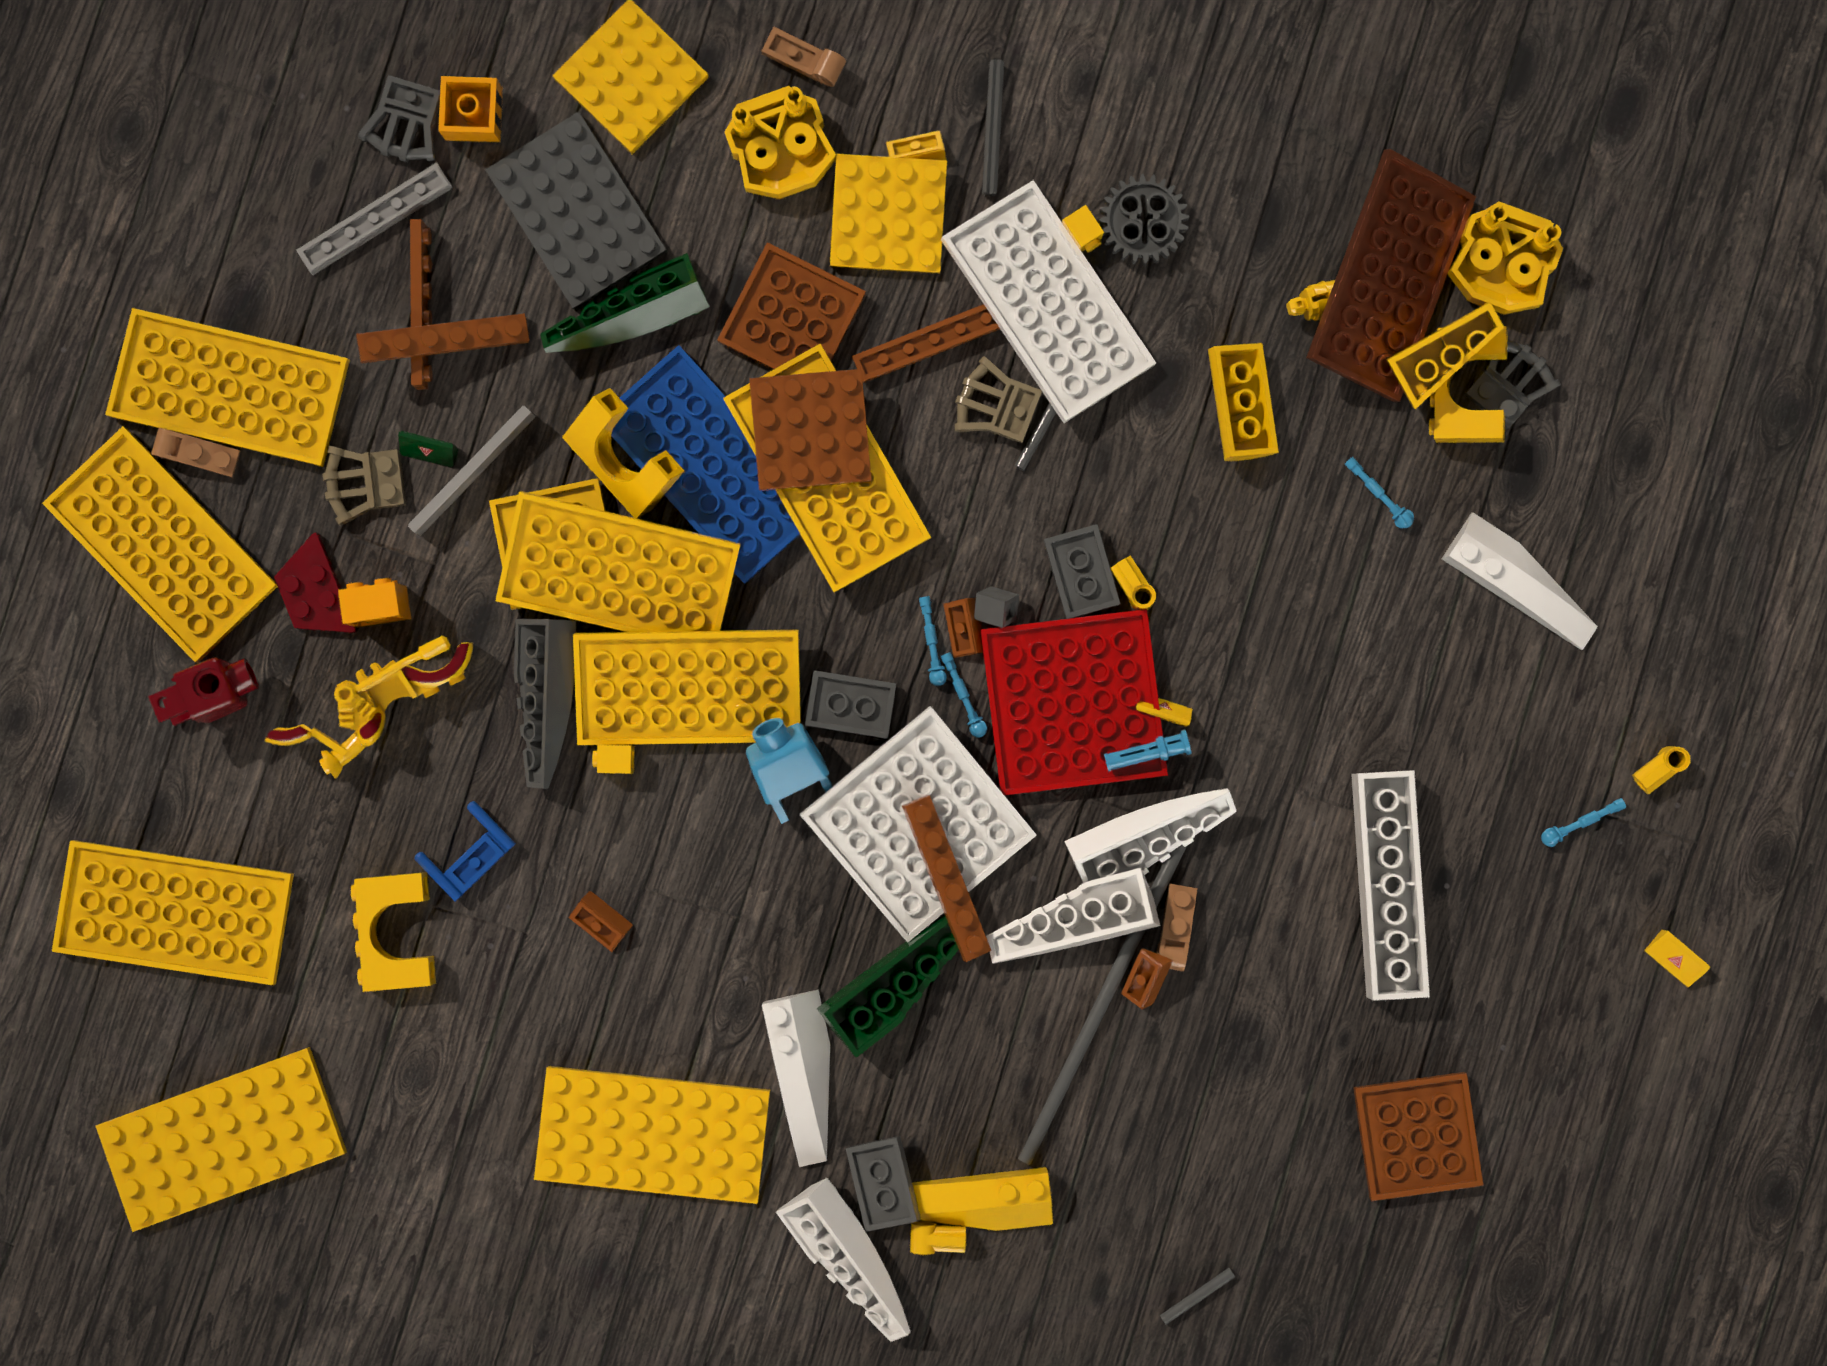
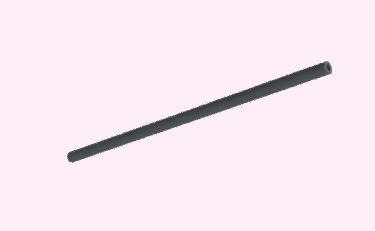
[1018,845,1187,1165]

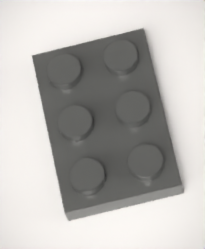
[1043,524,1120,619]
[805,670,896,739]
[846,1136,921,1232]

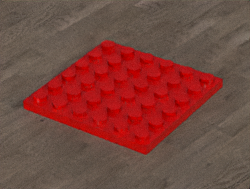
[981,609,1168,795]

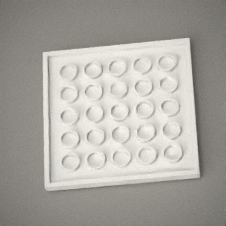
[800,706,1036,943]

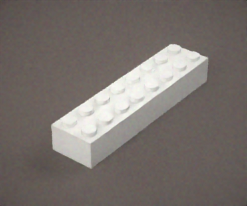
[1351,770,1430,1000]

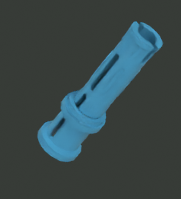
[1104,730,1192,772]

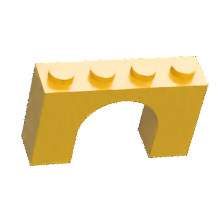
[1429,326,1508,443]
[562,388,684,519]
[351,872,436,992]

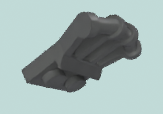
[358,75,440,162]
[1464,340,1561,430]

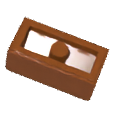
[943,598,983,658]
[568,891,633,952]
[1121,949,1173,1010]

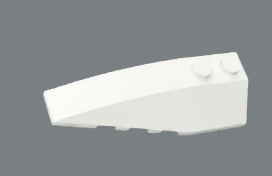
[1442,512,1598,650]
[1065,789,1237,883]
[986,868,1160,964]
[762,989,830,1167]
[776,1178,911,1342]

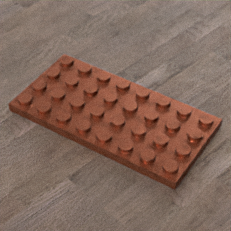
[1306,149,1476,402]

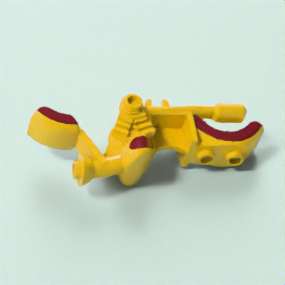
[265,636,473,779]

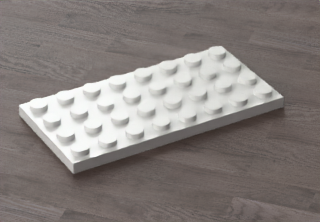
[941,180,1156,423]

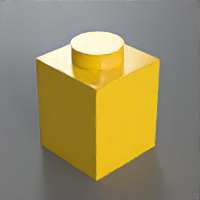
[1062,205,1104,252]
[592,745,635,774]

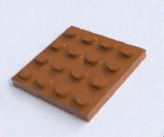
[717,242,866,370]
[749,369,871,491]
[1353,1072,1483,1201]

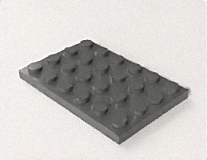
[485,111,667,310]

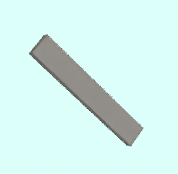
[296,162,453,275]
[408,406,536,536]

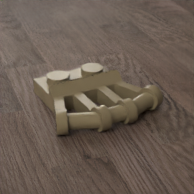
[954,356,1042,444]
[322,446,406,525]

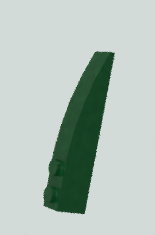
[540,253,709,353]
[817,916,959,1058]

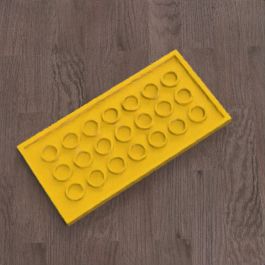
[105,308,350,467]
[723,344,931,593]
[42,426,278,663]
[495,491,740,632]
[573,630,801,745]
[52,840,294,985]
[96,1047,347,1232]
[534,1066,770,1204]

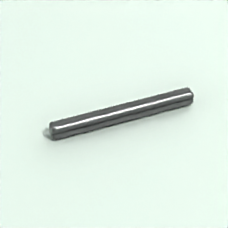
[982,59,1004,196]

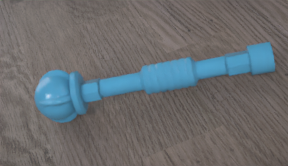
[1345,457,1414,528]
[919,596,947,686]
[941,652,987,738]
[1541,798,1626,847]

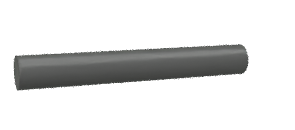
[1015,402,1056,471]
[1160,1268,1235,1325]

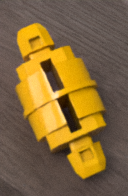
[1286,280,1335,321]

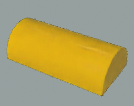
[1208,343,1279,461]

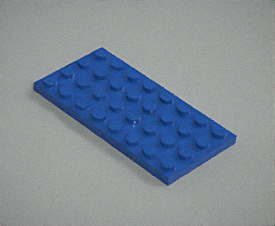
[611,345,800,584]

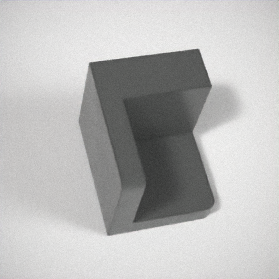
[974,586,1019,628]

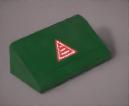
[398,431,459,468]

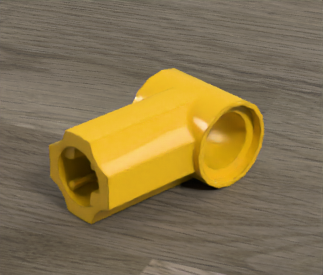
[1110,556,1156,610]
[1632,746,1691,794]
[910,1221,966,1255]

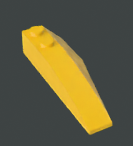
[912,1167,1053,1231]

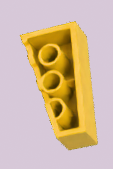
[1387,303,1504,409]

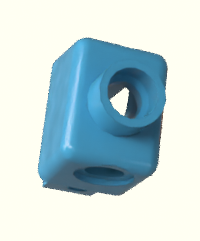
[746,718,833,824]

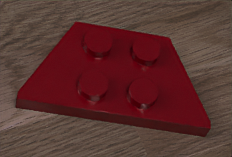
[274,532,358,633]

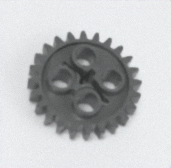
[1098,174,1189,266]

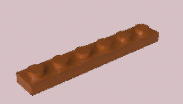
[410,219,432,390]
[852,304,1000,383]
[356,313,529,363]
[902,795,991,962]

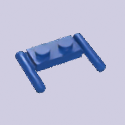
[414,801,516,902]

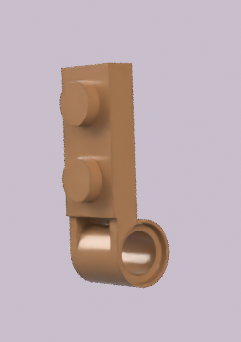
[762,27,846,87]
[151,428,240,478]
[1157,884,1197,971]

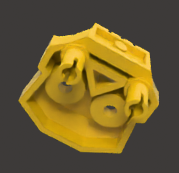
[725,86,836,199]
[1448,201,1563,315]

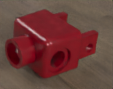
[148,658,259,726]

